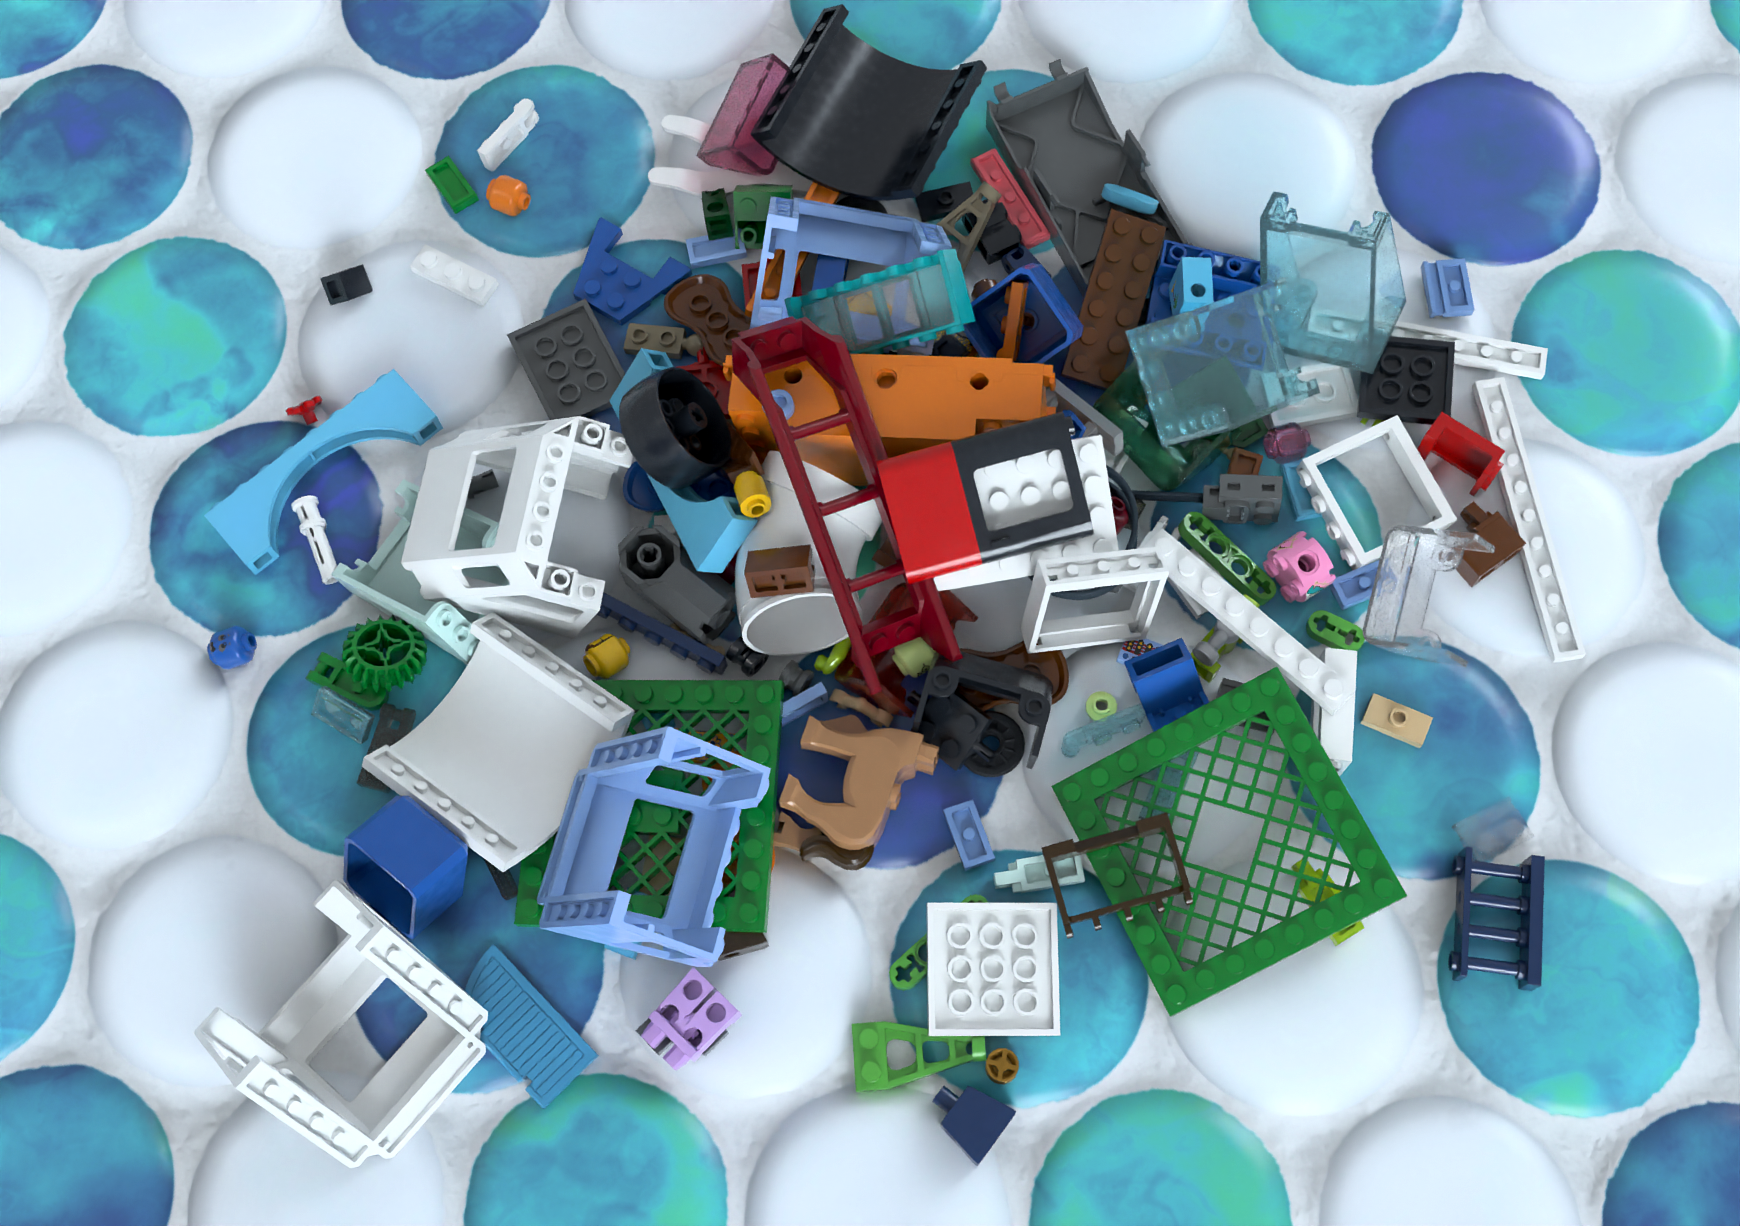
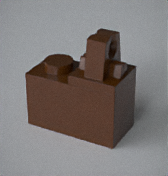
[1448,501,1526,588]

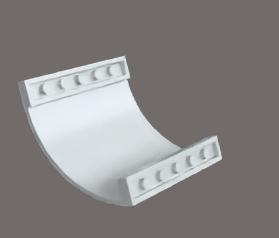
[362,612,634,872]

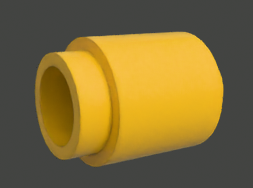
[734,471,771,518]

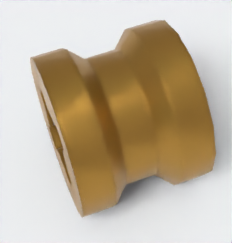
[985,1048,1019,1084]

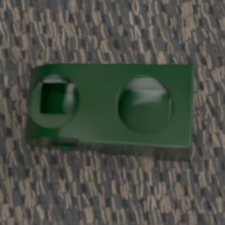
[701,188,734,241]

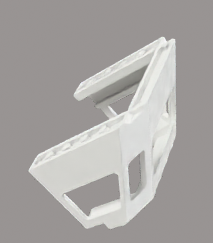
[401,416,633,638]
[193,879,488,1168]

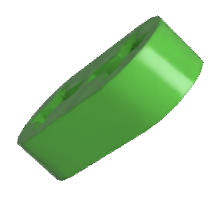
[1306,610,1365,652]

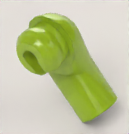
[814,636,852,674]

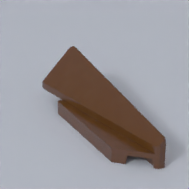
[719,421,765,484]

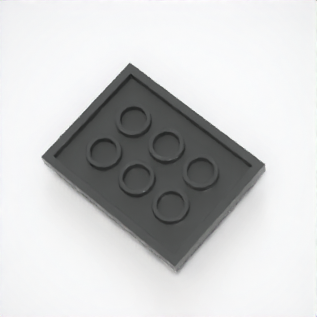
[507,298,625,420]

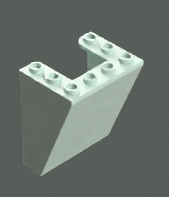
[331,479,509,664]

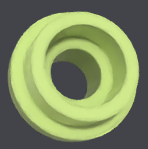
[1086,691,1117,723]

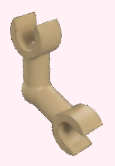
[829,689,893,727]

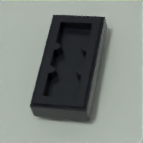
[915,181,973,222]

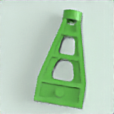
[852,1021,986,1092]

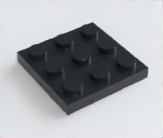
[1357,334,1455,425]

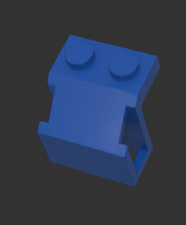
[1124,638,1209,732]

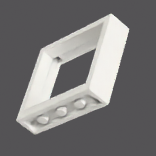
[1296,415,1457,570]
[1020,546,1169,654]

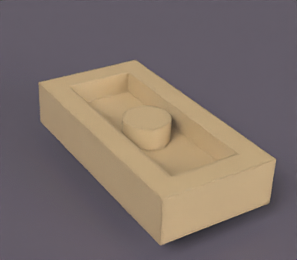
[1360,693,1433,748]

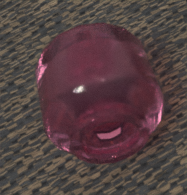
[1263,422,1311,464]

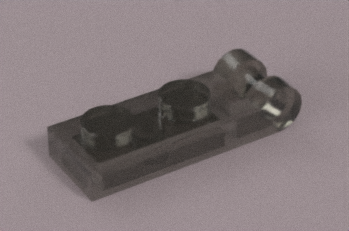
[357,703,416,794]

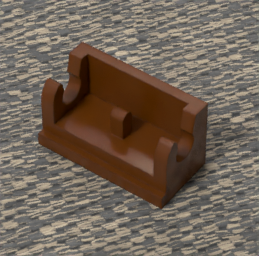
[744,544,816,598]

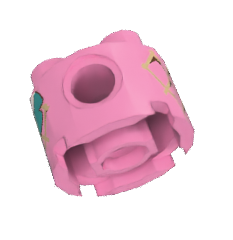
[1263,531,1336,603]

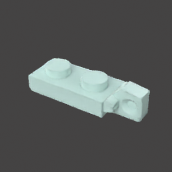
[993,855,1085,893]

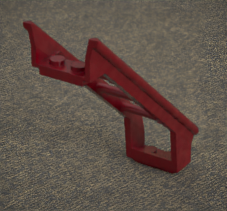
[731,316,963,695]

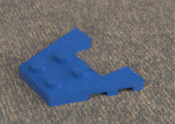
[573,217,692,326]

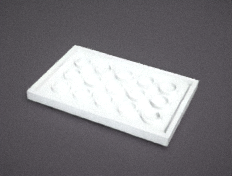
[933,435,1119,591]

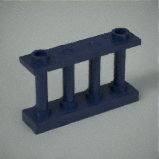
[1448,846,1545,991]

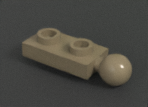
[623,323,704,359]

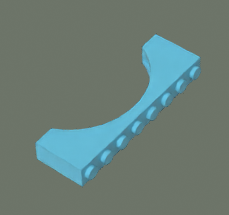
[609,348,758,573]
[204,369,443,575]

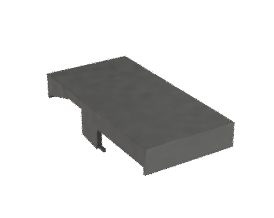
[986,59,1193,297]

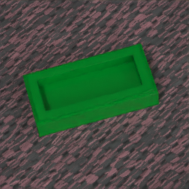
[425,156,479,214]

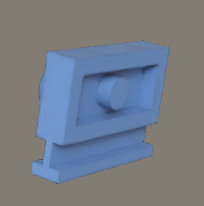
[1420,258,1475,318]

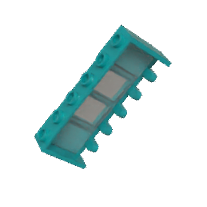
[784,249,975,354]

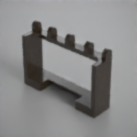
[1041,812,1193,939]

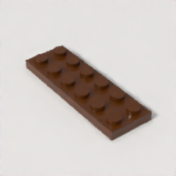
[1060,209,1167,394]

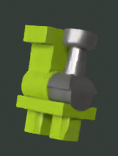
[1190,594,1260,683]

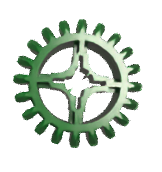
[342,614,427,693]

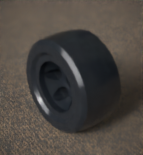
[619,367,731,489]

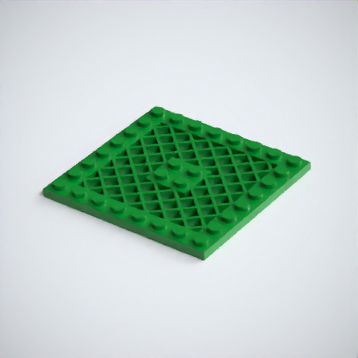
[514,680,785,933]

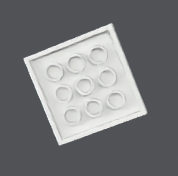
[926,903,1060,1036]

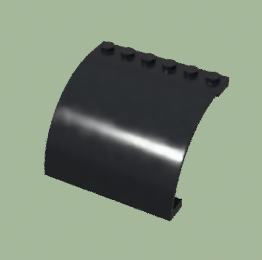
[750,4,987,201]

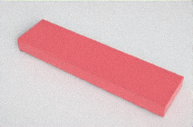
[970,148,1050,250]

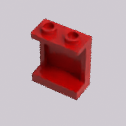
[1417,412,1505,496]

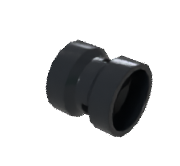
[726,636,769,677]

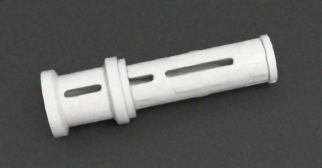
[291,496,338,585]

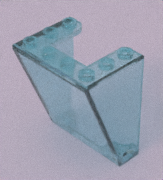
[1260,191,1406,374]
[1125,277,1320,447]

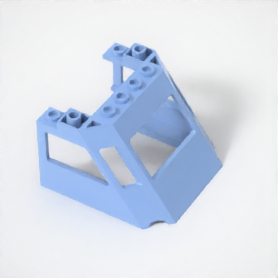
[750,196,952,356]
[537,726,771,967]

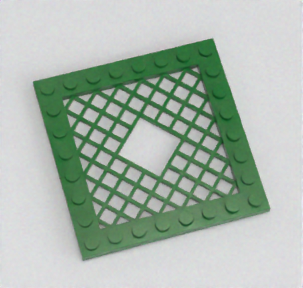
[1051,666,1407,1017]

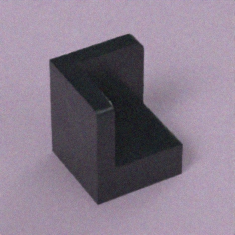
[320,264,373,306]

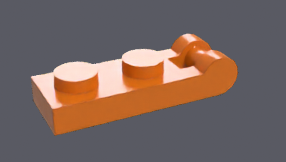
[996,280,1029,362]

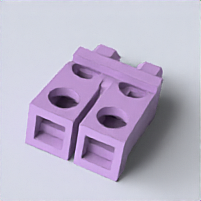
[641,967,742,1071]

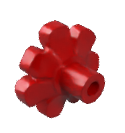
[285,395,323,425]

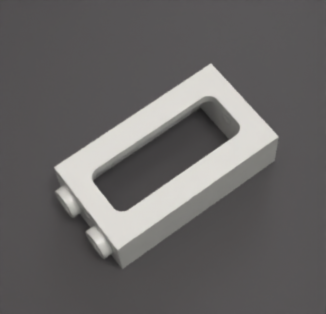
[1310,648,1357,776]

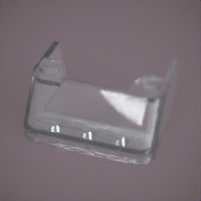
[1363,525,1495,667]

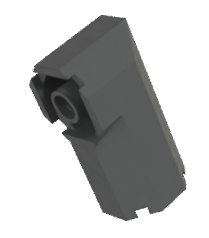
[618,525,737,645]

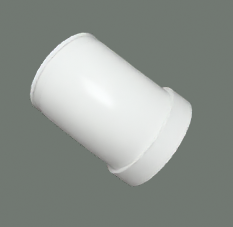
[735,451,882,656]

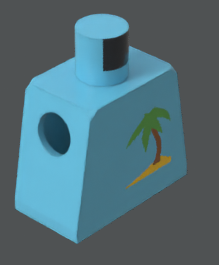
[1168,257,1213,334]

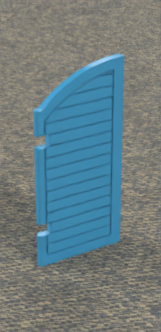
[465,944,599,1109]

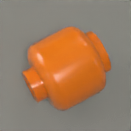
[486,175,531,217]

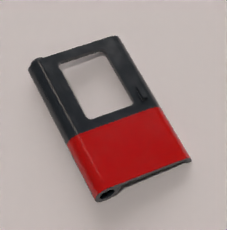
[876,412,1094,585]

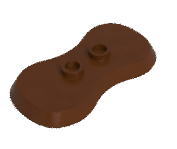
[664,274,751,366]
[956,641,1069,711]

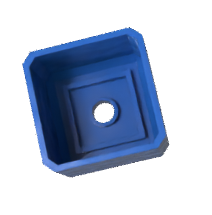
[964,263,1083,364]
[343,796,468,939]

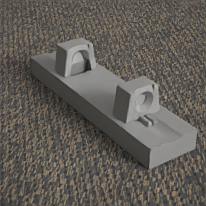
[1045,378,1124,456]

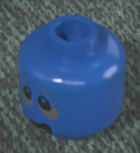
[207,626,257,669]

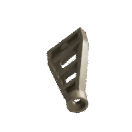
[936,181,1002,273]

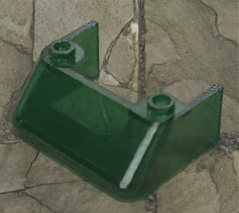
[1093,347,1243,491]

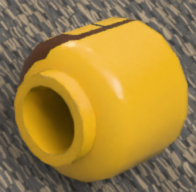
[583,634,630,679]

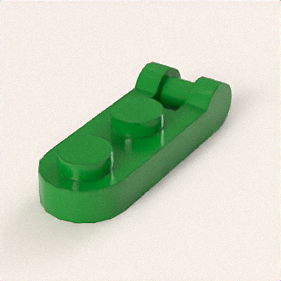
[305,652,389,711]

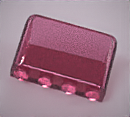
[696,53,789,177]

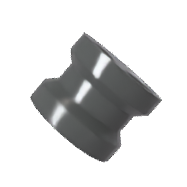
[779,660,814,696]

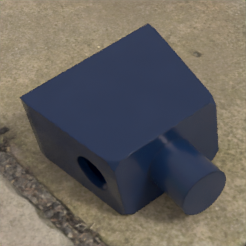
[932,1086,1016,1166]

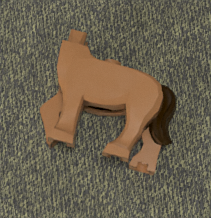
[773,715,939,870]

